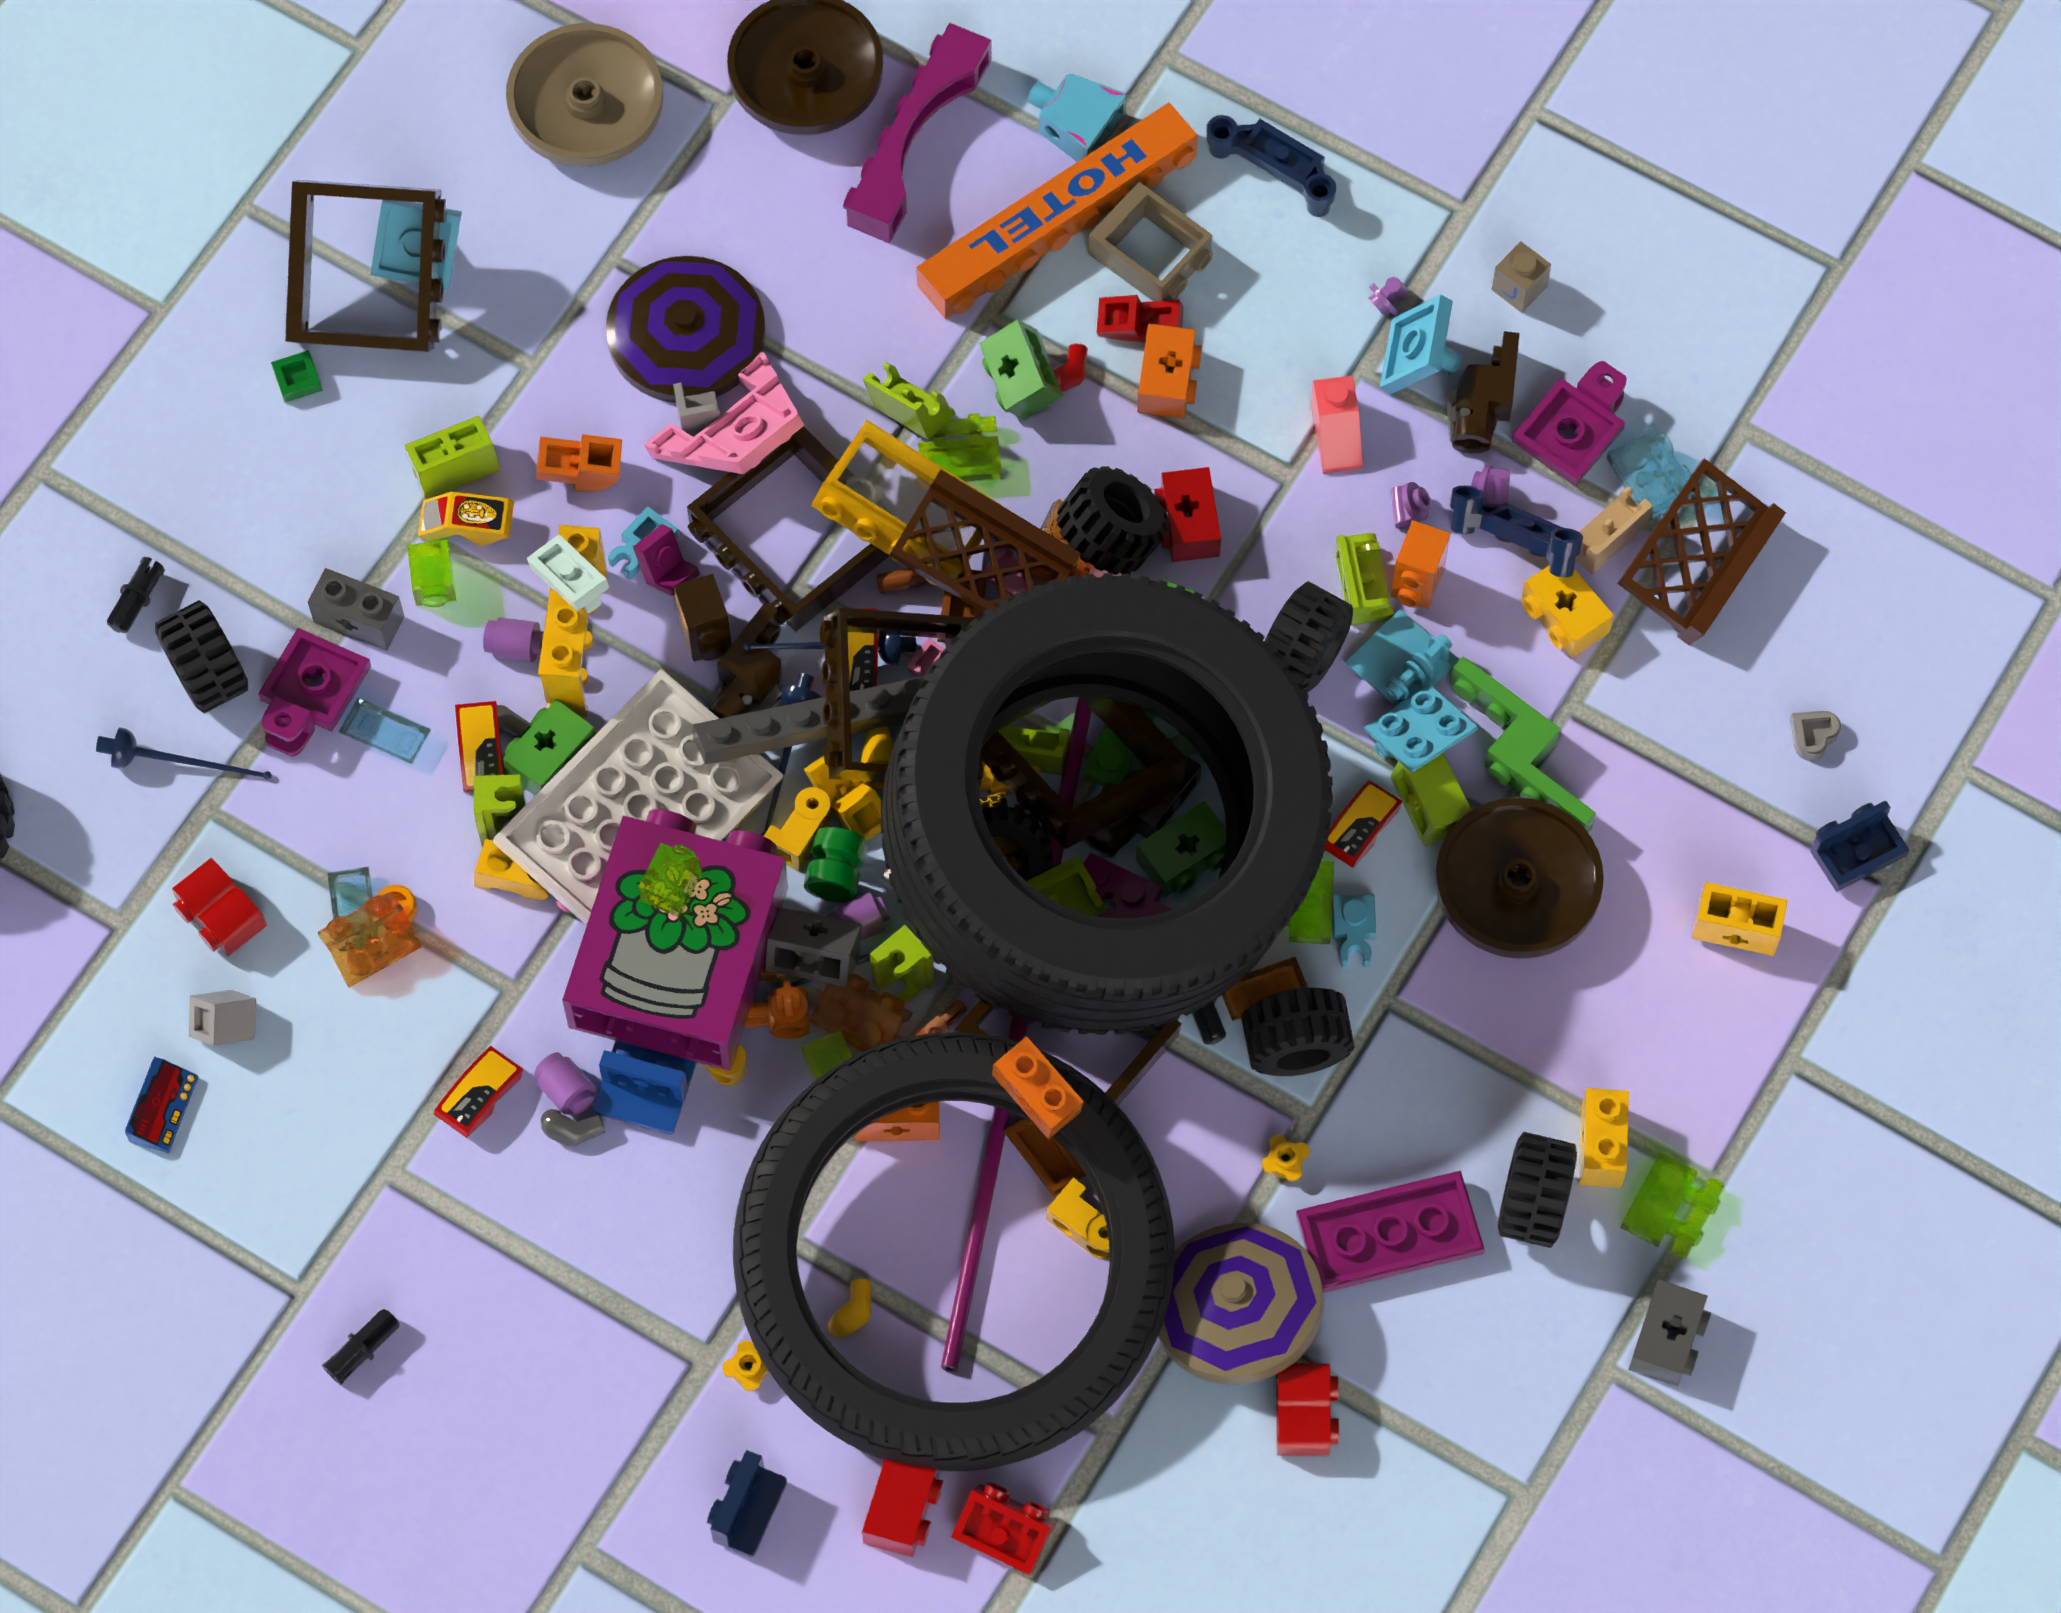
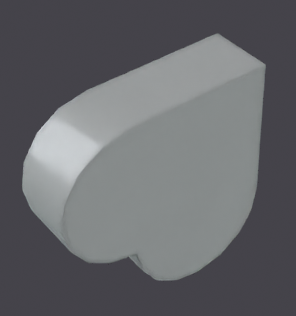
[1790,711,1841,761]

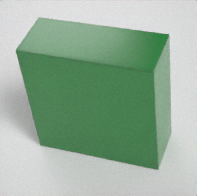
[271,350,323,403]

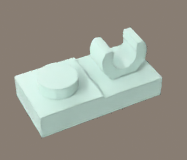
[526,535,610,614]

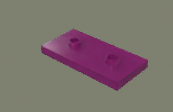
[1296,1170,1485,1293]

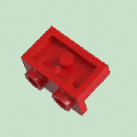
[951,1482,1058,1575]

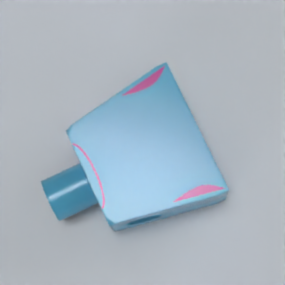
[1028,74,1126,162]

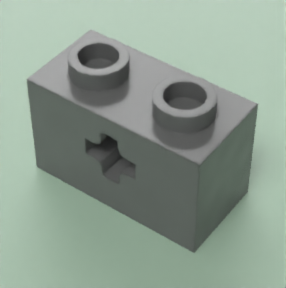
[308,568,404,651]
[765,907,862,987]
[1628,1279,1711,1387]

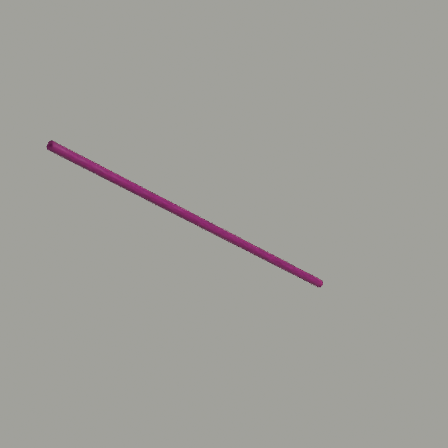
[941,697,1092,1371]

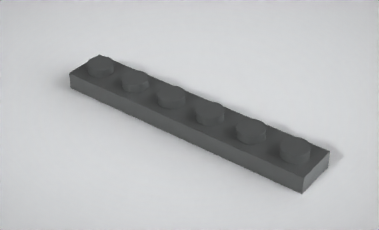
[693,676,925,764]

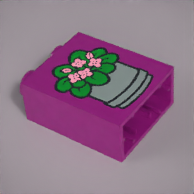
[562,809,788,1071]

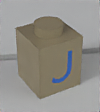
[1492,241,1551,313]

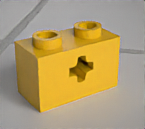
[1521,565,1614,659]
[1692,882,1788,956]
[1579,1088,1629,1188]

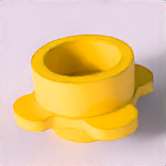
[1262,1135,1310,1182]
[722,1340,769,1391]

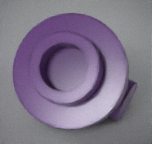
[1369,277,1409,316]
[1471,465,1510,505]
[1391,482,1431,529]

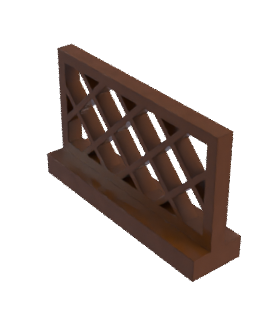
[1617,458,1786,646]
[889,469,1081,612]

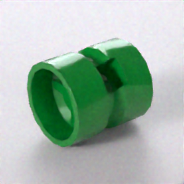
[804,827,868,903]

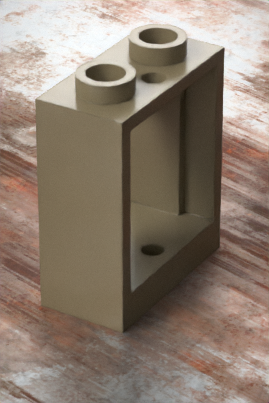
[1088,182,1213,301]

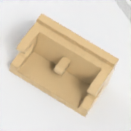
[1576,487,1653,575]

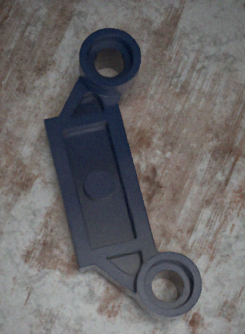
[1206,115,1336,217]
[1450,485,1583,577]

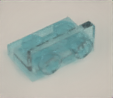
[1607,423,1691,521]

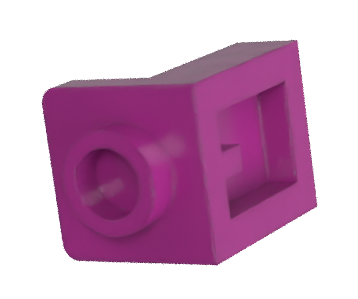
[633,524,700,596]

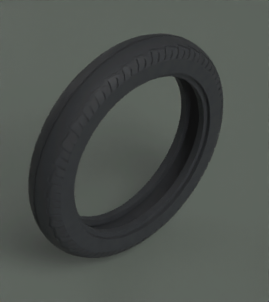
[733,1032,1175,1471]

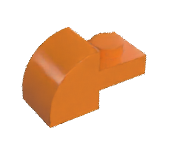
[535,434,622,492]

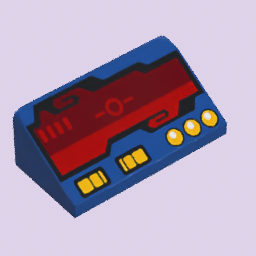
[125,1057,199,1154]

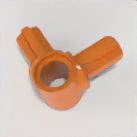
[745,980,810,1039]

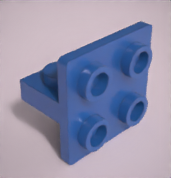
[593,1041,697,1135]

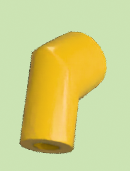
[827,1279,872,1339]

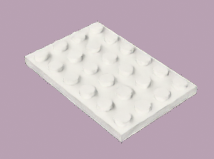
[493,668,784,925]

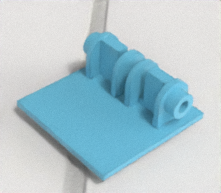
[1345,609,1460,706]
[1364,684,1478,773]

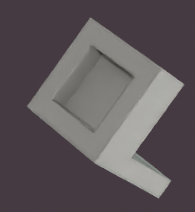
[673,383,721,437]
[189,990,256,1046]

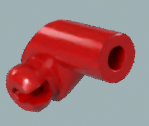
[1053,343,1088,392]

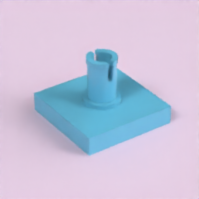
[370,200,462,290]
[1379,294,1461,394]

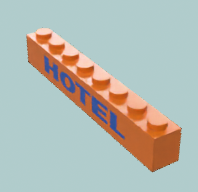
[916,102,1198,319]

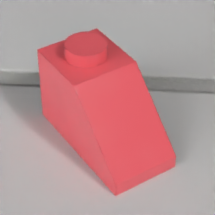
[1311,376,1363,473]

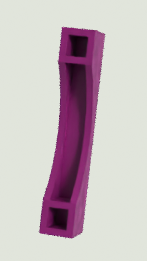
[843,22,992,244]

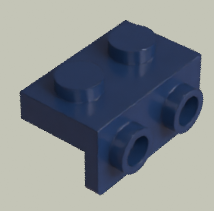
[1810,801,1909,892]
[707,1449,787,1557]

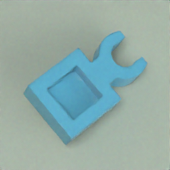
[608,506,679,580]
[1332,894,1376,967]

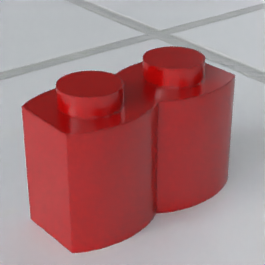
[172,858,267,956]
[1276,1363,1339,1456]

